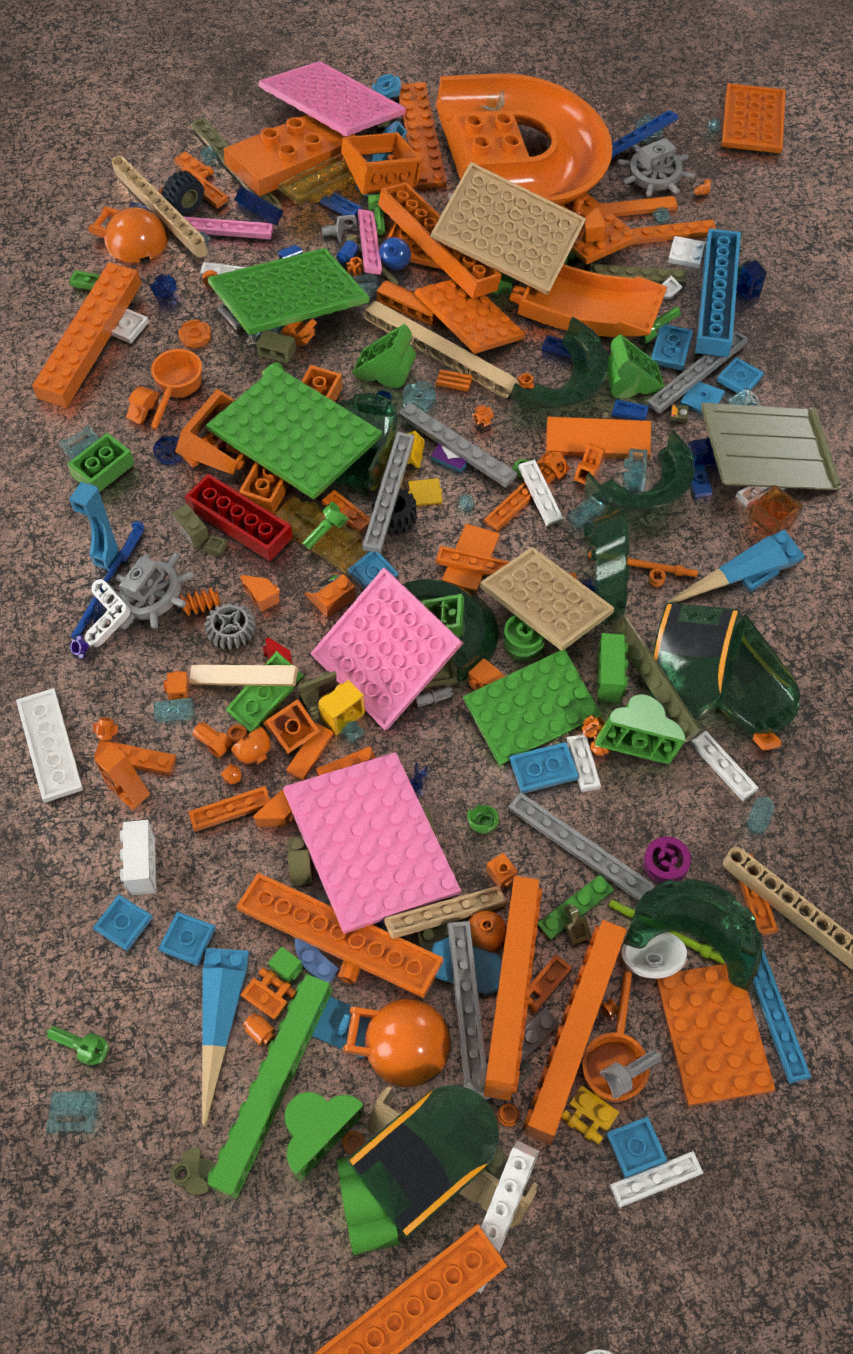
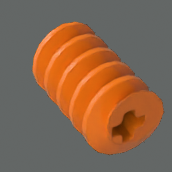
[180,587,220,616]

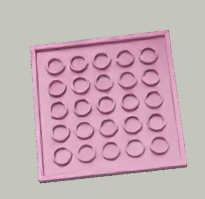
[310,568,463,730]

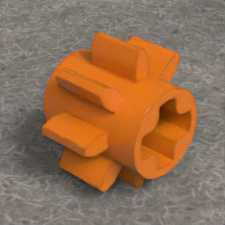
[346,257,365,278]
[472,405,494,427]
[582,715,605,739]
[93,717,118,740]

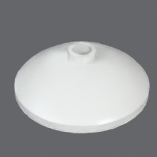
[622,930,687,979]

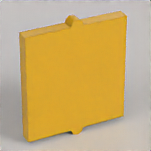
[408,478,443,506]

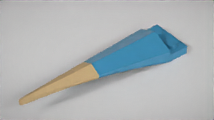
[667,529,805,604]
[202,948,249,1127]

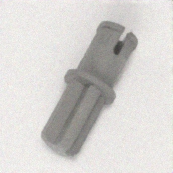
[415,687,454,708]

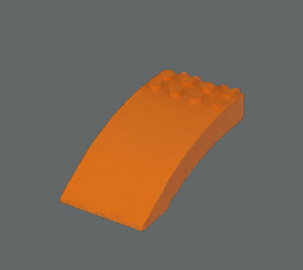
[509,264,668,337]

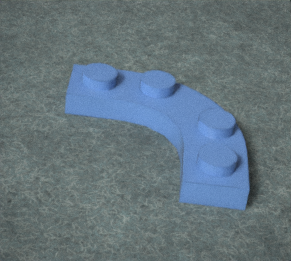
[295,899,340,983]

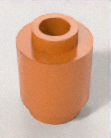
[243,1013,275,1046]

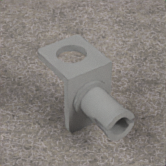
[322,215,358,243]

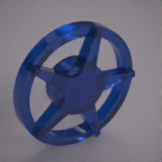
[153,435,182,464]

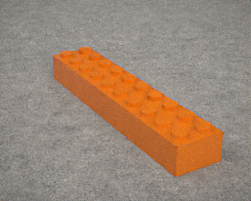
[378,182,502,299]
[32,262,141,408]
[239,365,343,514]
[483,876,542,1101]
[523,920,627,1145]

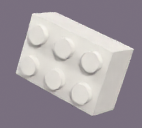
[120,820,156,896]

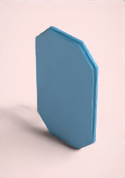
[431,937,502,995]
[312,996,371,1058]

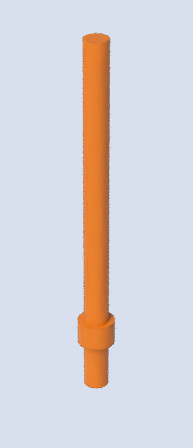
[588,551,698,577]

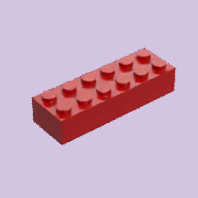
[184,474,293,562]

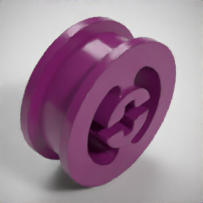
[643,836,691,886]

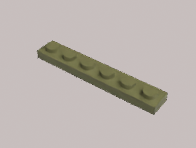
[590,264,687,287]

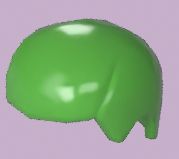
[467,804,499,834]

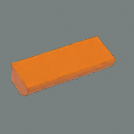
[376,281,439,327]

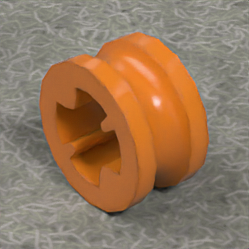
[648,568,666,587]
[600,998,619,1021]

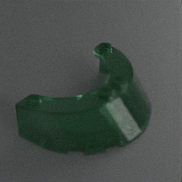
[511,316,608,409]
[584,430,695,512]
[583,508,629,620]
[403,579,499,683]
[623,878,763,991]

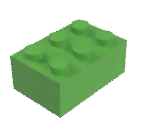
[67,433,134,492]
[597,633,628,704]

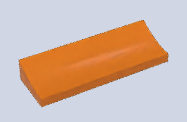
[546,417,651,459]

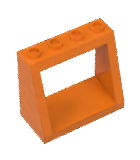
[341,132,423,195]
[175,389,249,475]

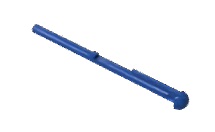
[71,521,145,640]

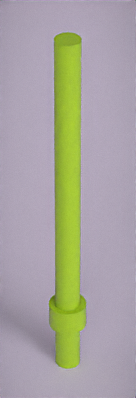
[608,899,728,964]

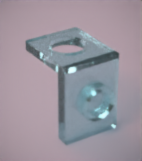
[480,90,505,111]
[728,388,761,406]

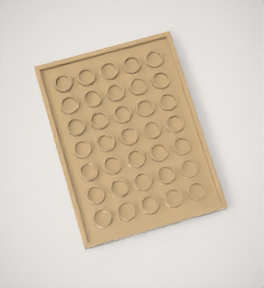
[430,162,586,295]

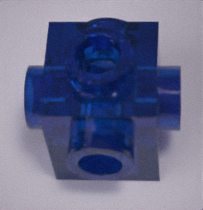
[149,274,177,300]

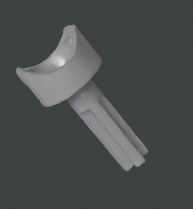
[599,1049,661,1099]

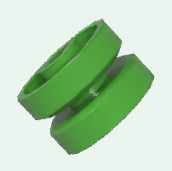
[503,615,545,662]

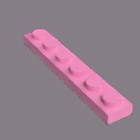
[357,209,382,275]
[184,217,273,239]

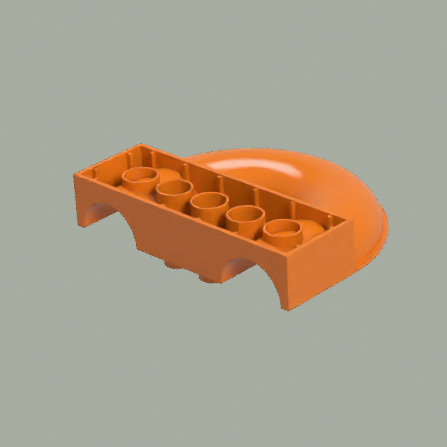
[436,74,612,206]

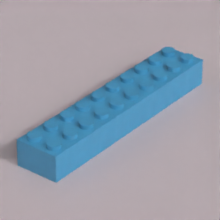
[695,228,741,357]

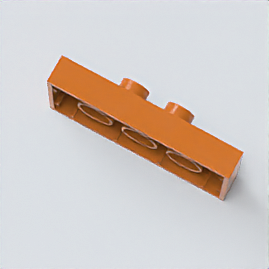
[224,114,356,197]

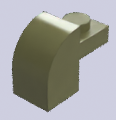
[288,837,313,887]

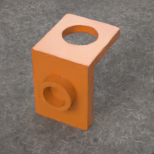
[536,452,570,479]

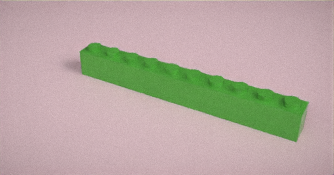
[207,974,333,1200]

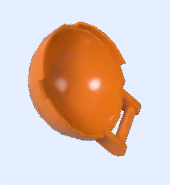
[88,206,168,262]
[342,998,451,1087]

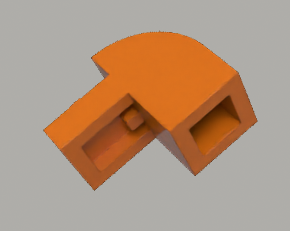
[280,318,317,346]
[126,386,161,424]
[573,443,605,486]

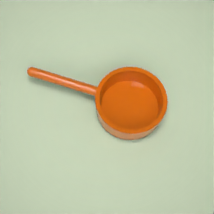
[151,349,202,429]
[582,971,650,1103]

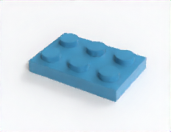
[651,324,693,371]
[509,742,579,794]

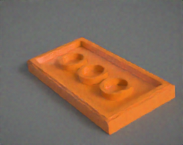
[442,523,500,594]

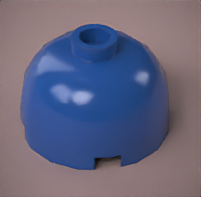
[379,237,411,271]

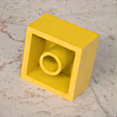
[318,680,365,736]

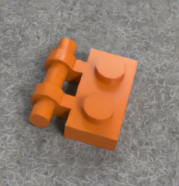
[240,967,297,1022]

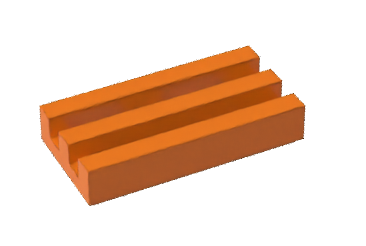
[436,369,472,392]

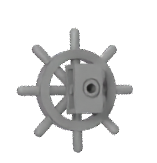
[617,138,695,197]
[108,553,195,629]

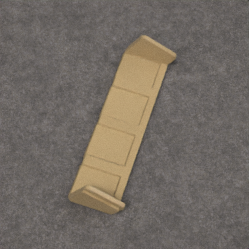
[367,1086,538,1228]

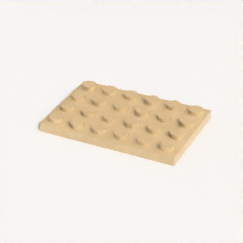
[480,547,614,651]

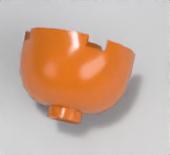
[231,727,271,764]
[468,910,506,952]

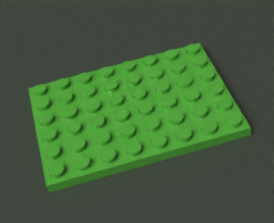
[208,248,369,335]
[206,366,383,499]

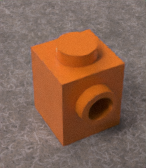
[164,671,189,702]
[486,853,518,889]

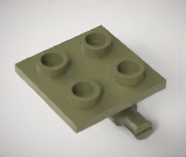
[299,671,337,722]

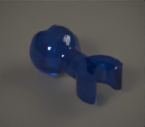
[85,602,108,624]
[409,763,428,793]

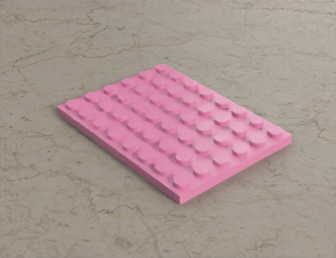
[259,61,406,136]
[283,752,461,934]

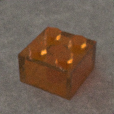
[748,485,803,535]

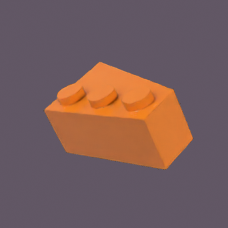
[94,743,150,810]

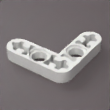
[85,579,131,647]

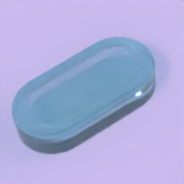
[747,796,775,835]

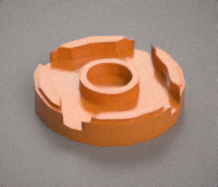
[178,319,212,348]

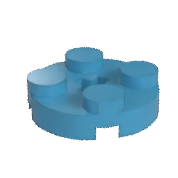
[372,74,402,99]

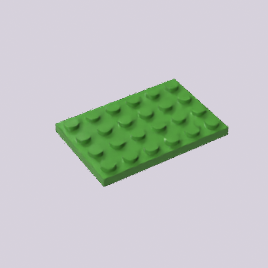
[463,649,602,766]

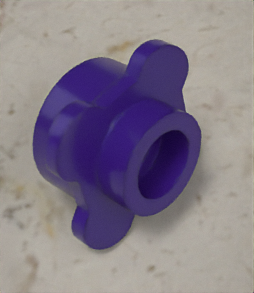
[70,636,89,658]

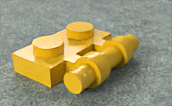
[561,1086,619,1145]

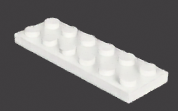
[16,688,83,803]

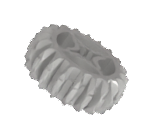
[205,601,256,650]

